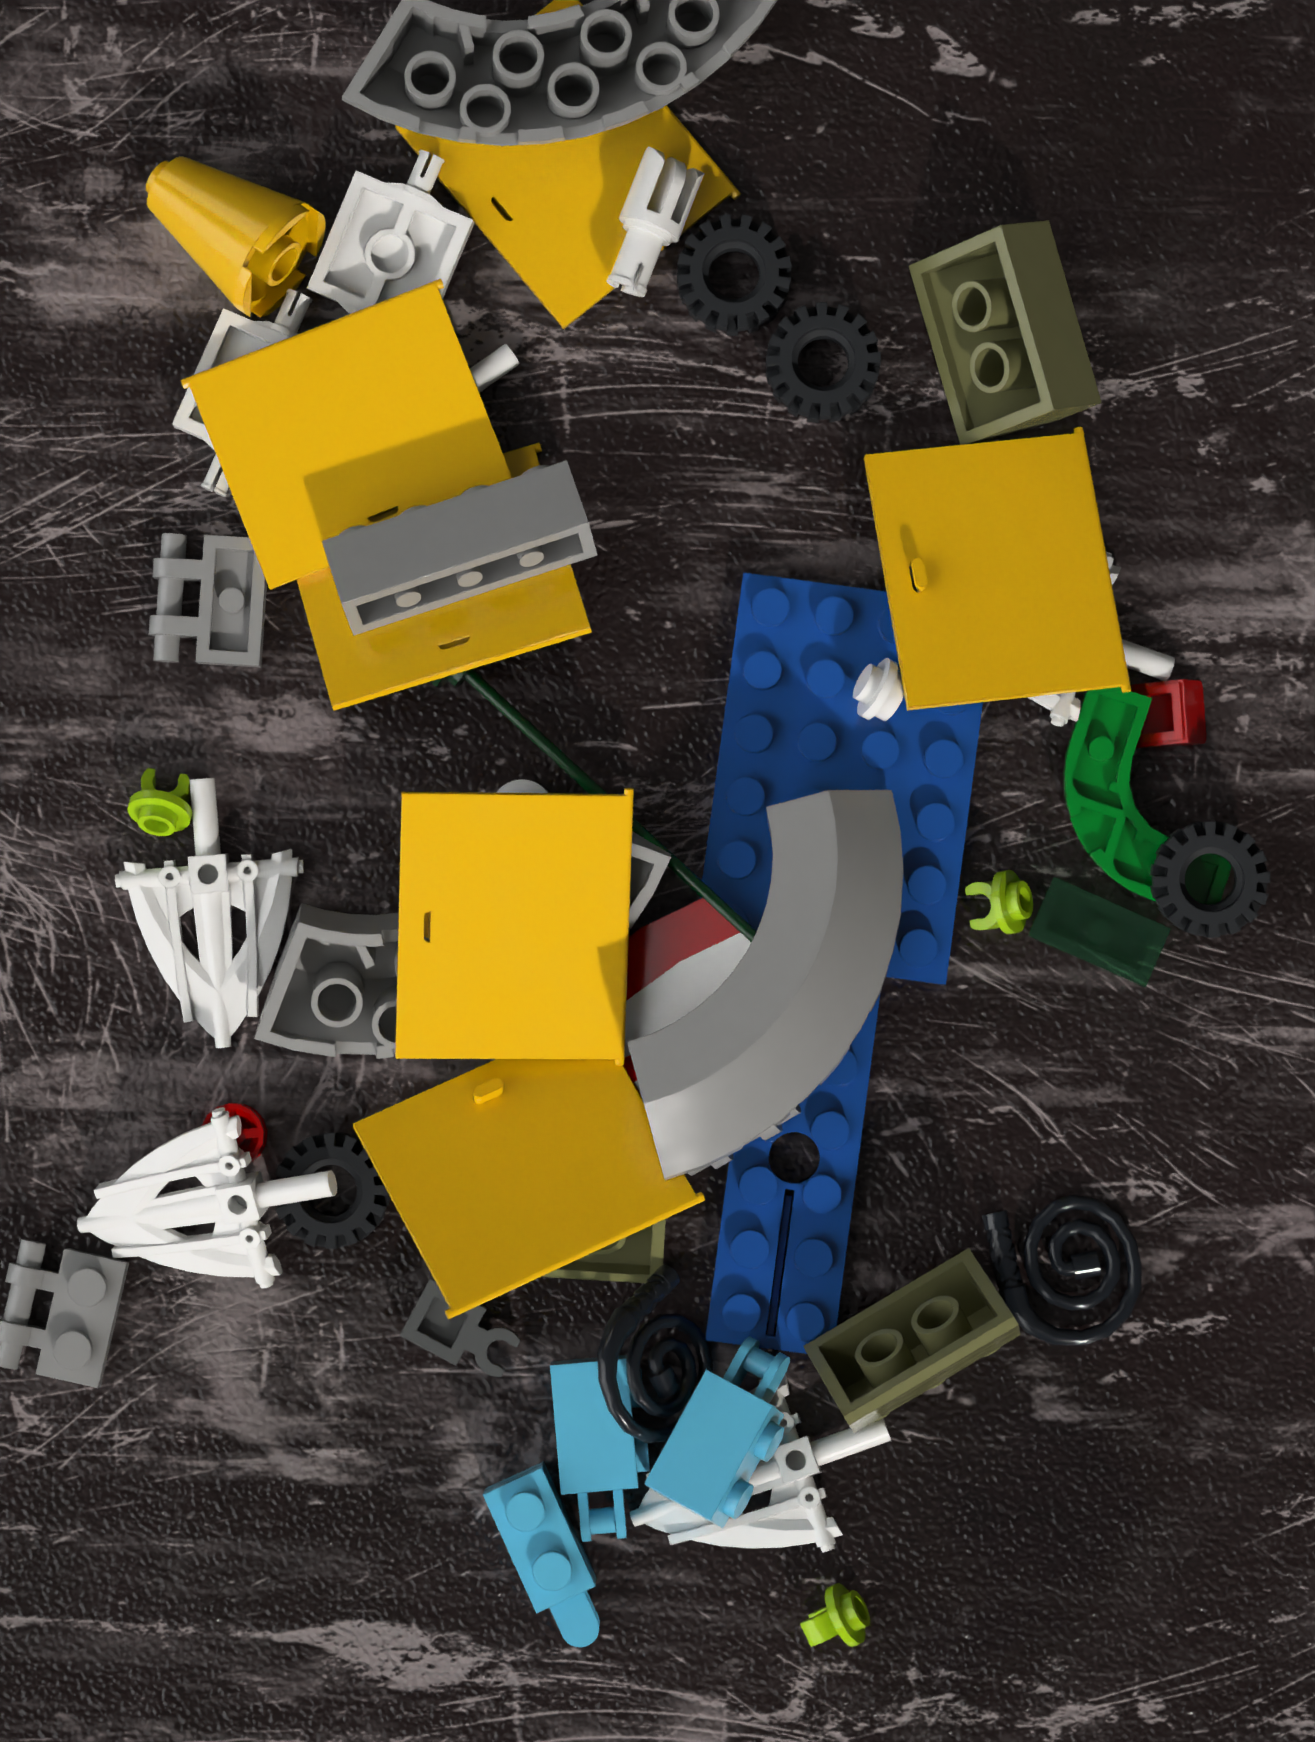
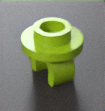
[127,768,192,836]
[965,870,1033,934]
[800,1583,870,1647]

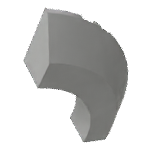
[342,0,777,146]
[627,790,904,1181]
[254,831,671,1059]

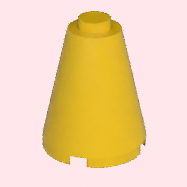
[146,156,326,317]

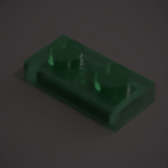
[1027,877,1171,988]

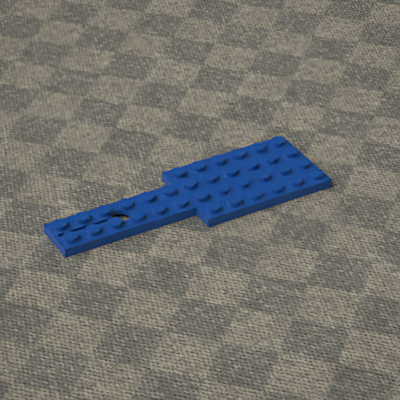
[700,572,983,1354]

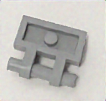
[148,533,267,668]
[0,1239,129,1388]

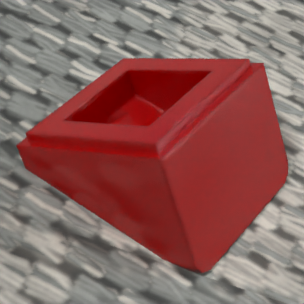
[1130,679,1207,749]

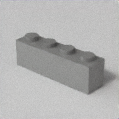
[322,460,597,636]

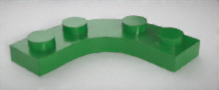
[1063,687,1231,904]

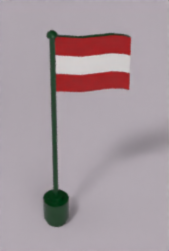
[430,668,757,1097]

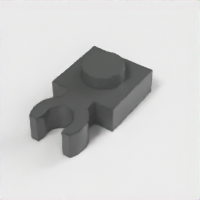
[400,1278,521,1377]

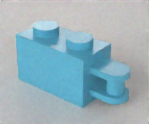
[644,1336,790,1528]
[550,1355,650,1542]
[483,1461,600,1647]

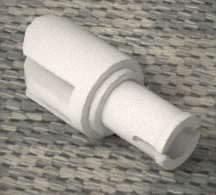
[606,146,704,297]

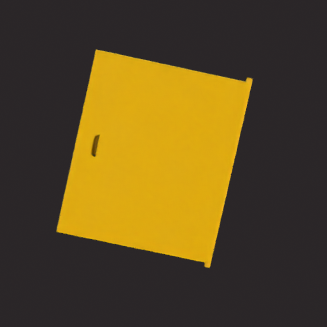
[395,0,741,329]
[180,279,512,590]
[864,427,1131,711]
[297,443,592,711]
[395,788,634,1066]
[353,1059,705,1319]

